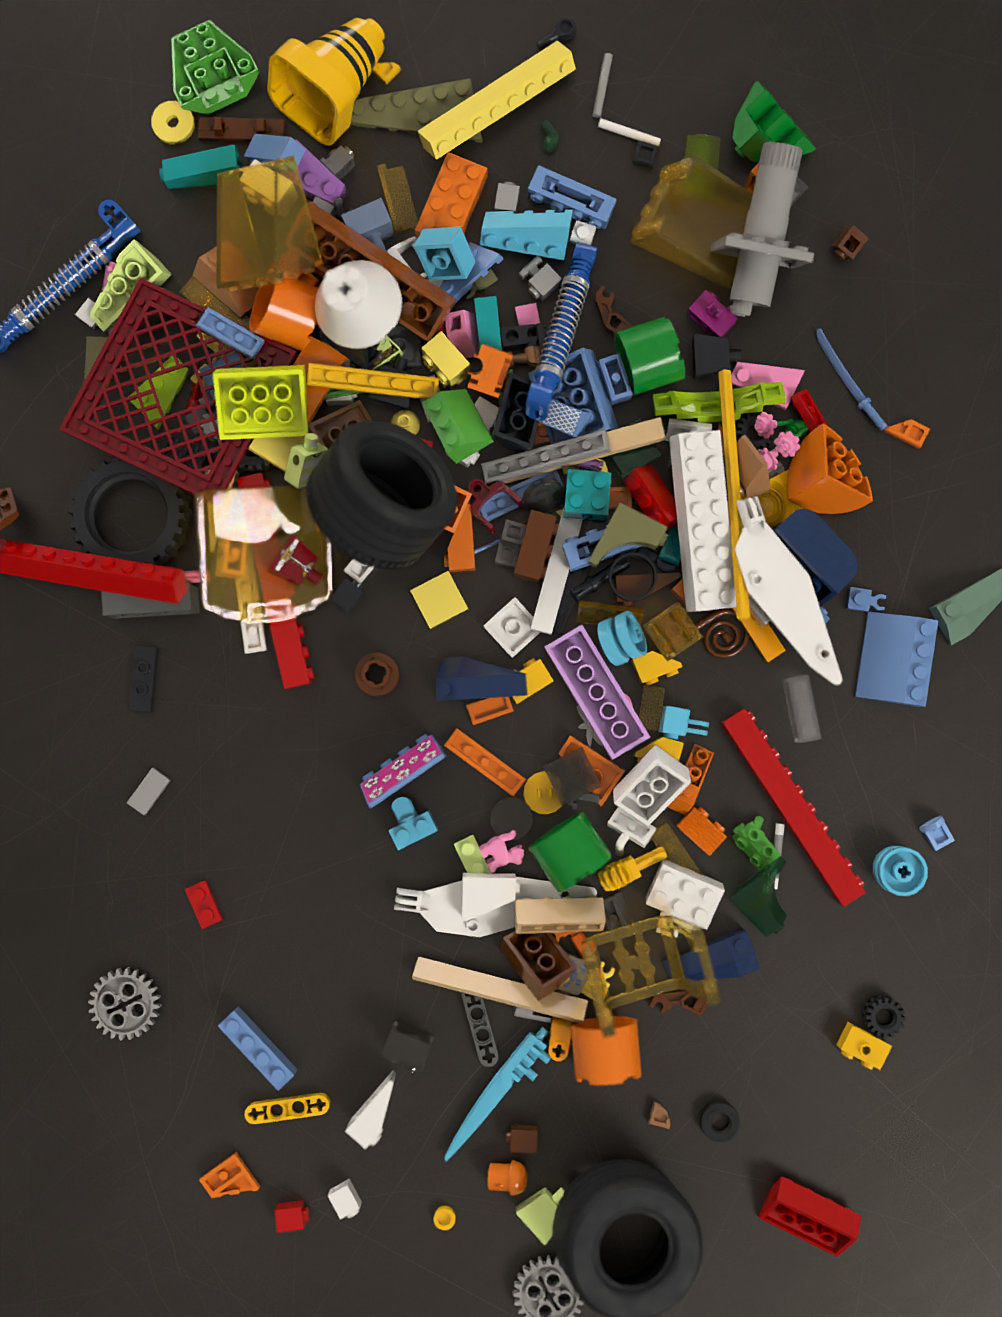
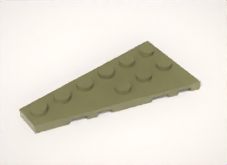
[350,79,482,143]

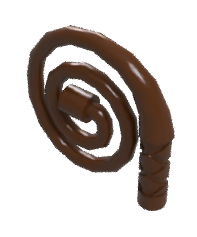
[691,608,750,658]

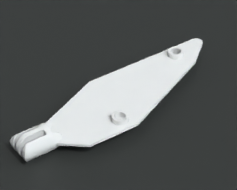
[735,496,842,685]
[394,877,597,937]

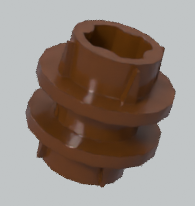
[355,652,400,696]

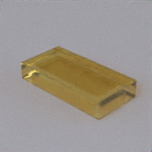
[638,685,665,731]

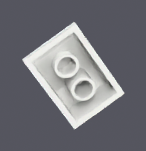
[346,1070,396,1149]

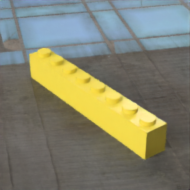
[418,41,576,160]

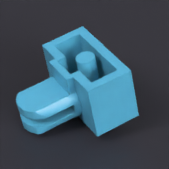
[658,706,709,739]
[389,796,439,850]

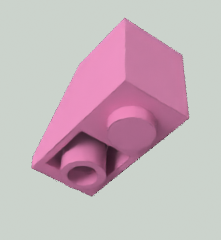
[445,310,479,359]

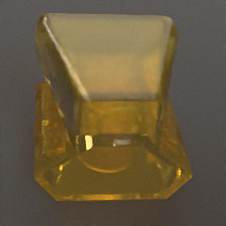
[642,602,703,662]

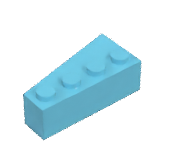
[480,210,573,260]

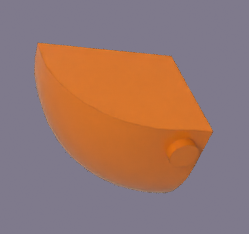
[787,424,873,514]

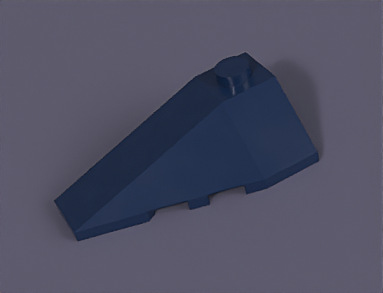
[435,656,528,701]
[663,928,760,982]

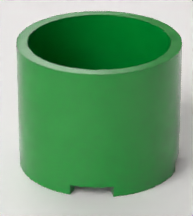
[614,317,685,395]
[528,811,612,893]

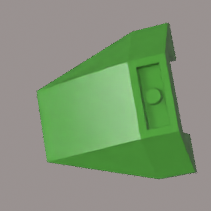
[171,20,260,114]

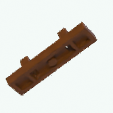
[198,117,285,142]

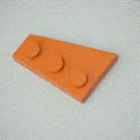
[558,735,625,807]

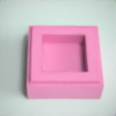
[515,303,540,326]

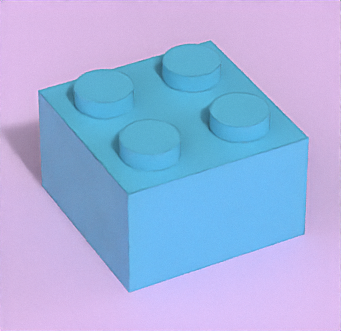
[414,227,476,280]

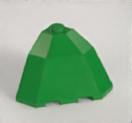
[732,80,816,162]

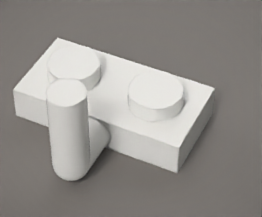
[607,806,656,856]

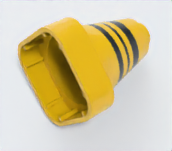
[267,18,384,145]

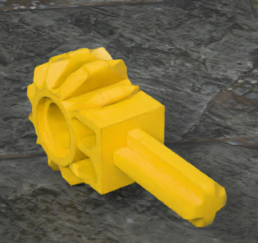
[597,847,667,891]

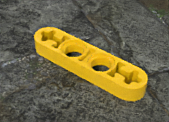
[245,1093,331,1124]

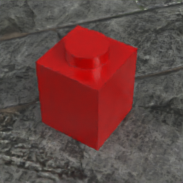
[275,1200,309,1233]

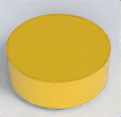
[434,1206,456,1230]

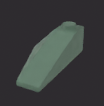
[929,568,1002,646]

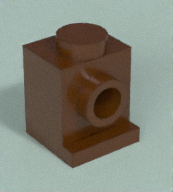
[832,225,869,260]

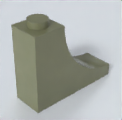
[588,503,668,568]

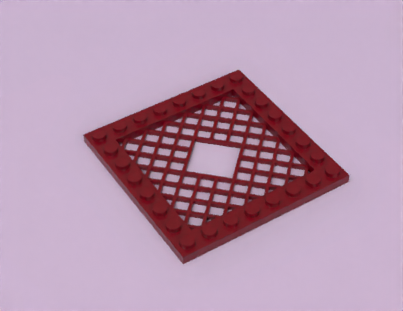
[59,278,297,506]

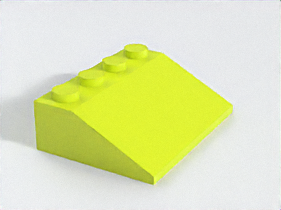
[213,365,308,440]

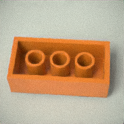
[415,152,488,239]

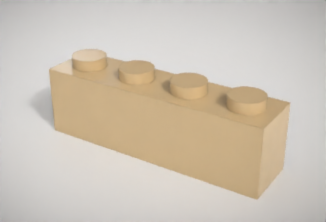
[514,896,606,934]

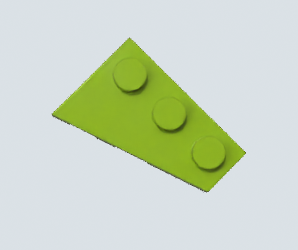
[130,356,190,430]

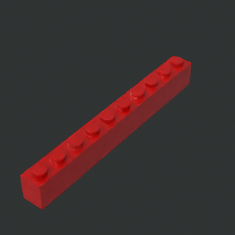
[236,472,315,689]
[0,539,188,604]
[720,708,866,907]

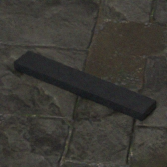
[552,515,612,636]

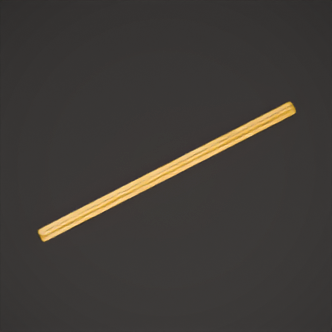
[718,369,750,620]

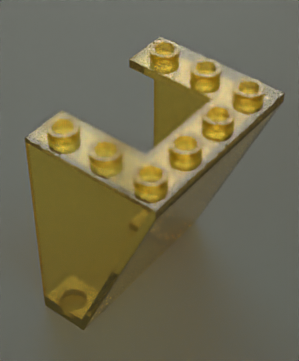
[630,155,753,289]
[216,156,323,291]

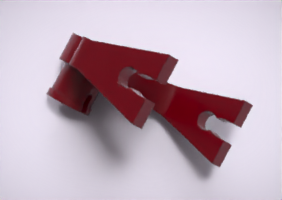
[468,479,524,535]

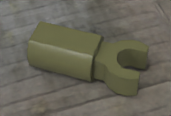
[466,268,498,301]

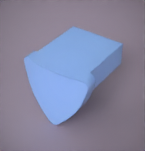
[919,816,955,851]

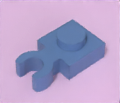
[846,587,886,612]

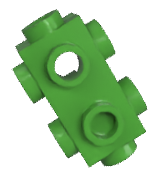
[732,816,781,871]

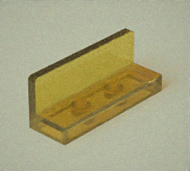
[377,164,418,234]

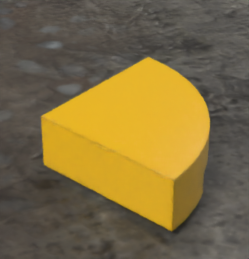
[372,62,401,85]

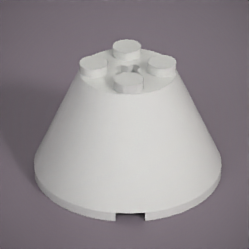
[315,260,402,349]

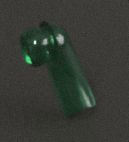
[541,119,560,152]

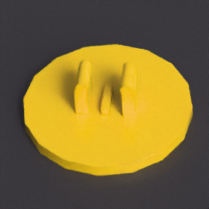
[523,771,566,814]

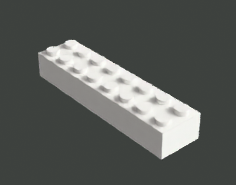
[669,430,736,612]

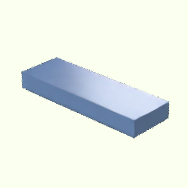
[196,307,265,360]

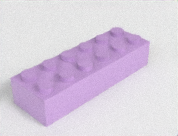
[544,625,650,760]

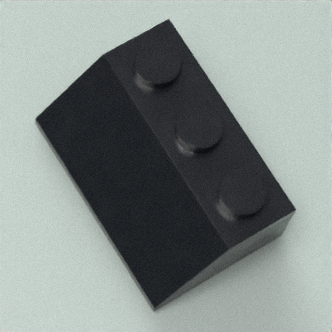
[492,372,539,453]

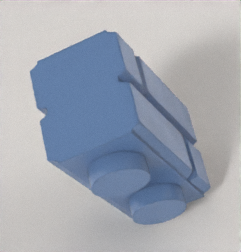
[598,354,633,406]

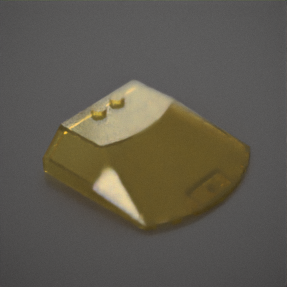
[195,485,332,623]

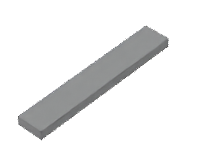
[481,429,611,486]

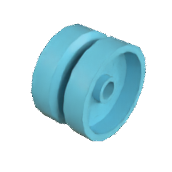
[597,611,647,666]
[872,845,928,896]

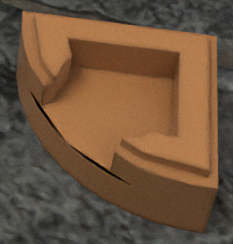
[648,1100,670,1129]

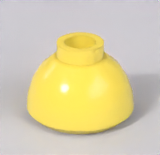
[391,410,420,435]

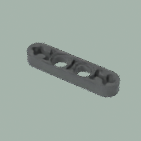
[461,992,498,1067]

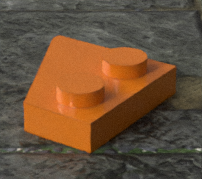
[199,1152,261,1198]

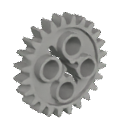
[88,967,161,1041]
[513,1255,584,1317]

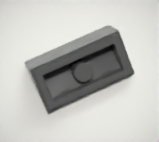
[603,891,636,941]

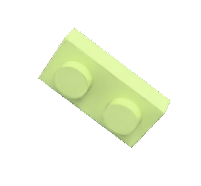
[454,834,492,873]

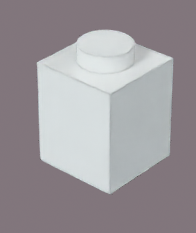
[328,1179,362,1219]

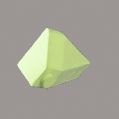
[89,240,172,332]

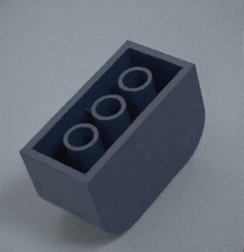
[772,509,858,607]

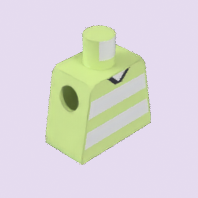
[284,433,328,489]

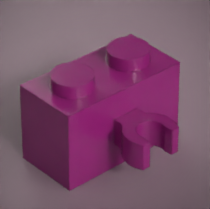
[686,290,738,337]

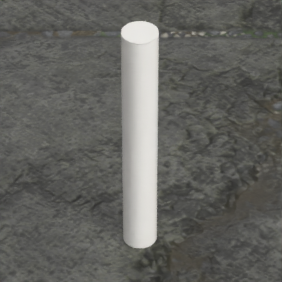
[598,119,661,146]

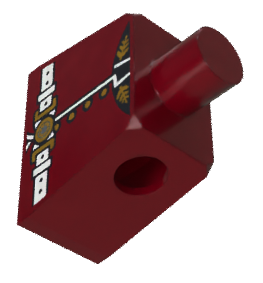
[267,534,323,586]

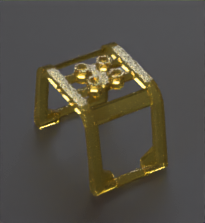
[582,915,720,1037]

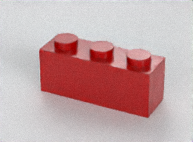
[623,464,678,531]

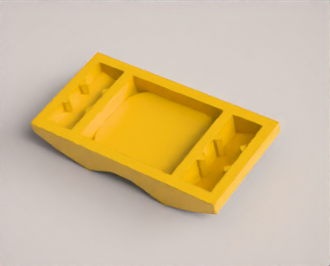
[727,470,804,528]

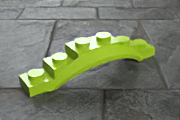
[652,382,786,423]

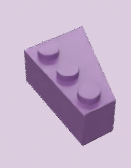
[279,139,347,212]

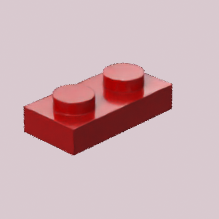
[790,389,828,432]
[185,880,223,929]

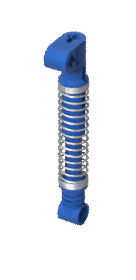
[0,200,140,353]
[526,242,598,421]

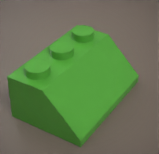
[422,389,494,464]

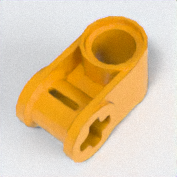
[548,1016,574,1061]

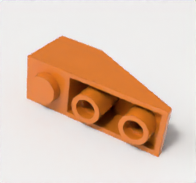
[667,744,714,816]

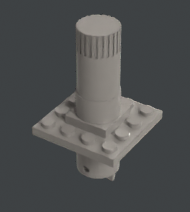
[710,142,814,317]

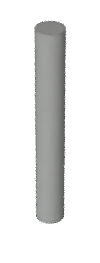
[592,53,613,118]

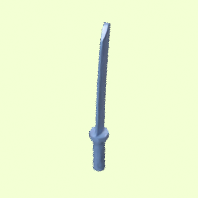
[817,328,888,431]

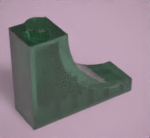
[730,856,787,937]

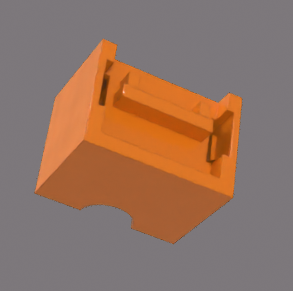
[467,343,513,398]

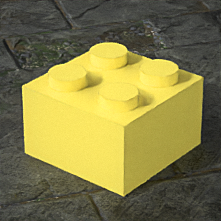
[422,331,471,390]

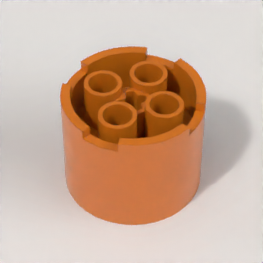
[249,269,319,351]
[571,1016,642,1085]

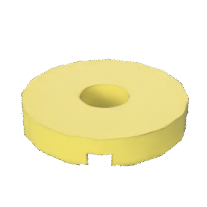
[152,101,195,145]

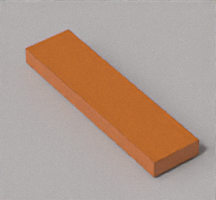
[444,728,526,797]

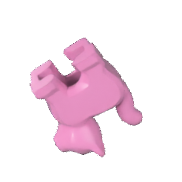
[479,830,524,873]

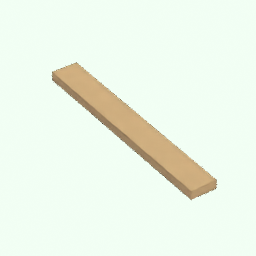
[503,417,666,484]
[412,957,588,1024]

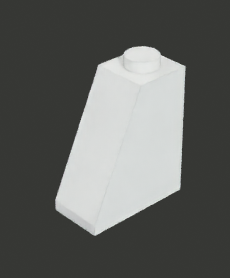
[462,873,520,921]

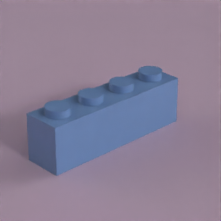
[218,1006,298,1091]

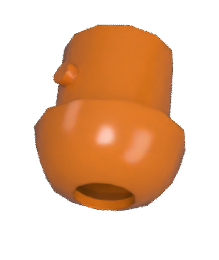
[488,1160,527,1196]

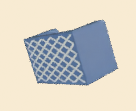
[539,398,591,437]

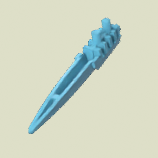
[444,1026,551,1162]

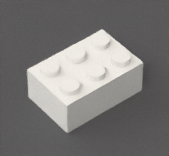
[613,745,691,826]
[645,859,725,930]

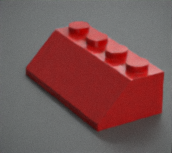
[758,1176,861,1257]

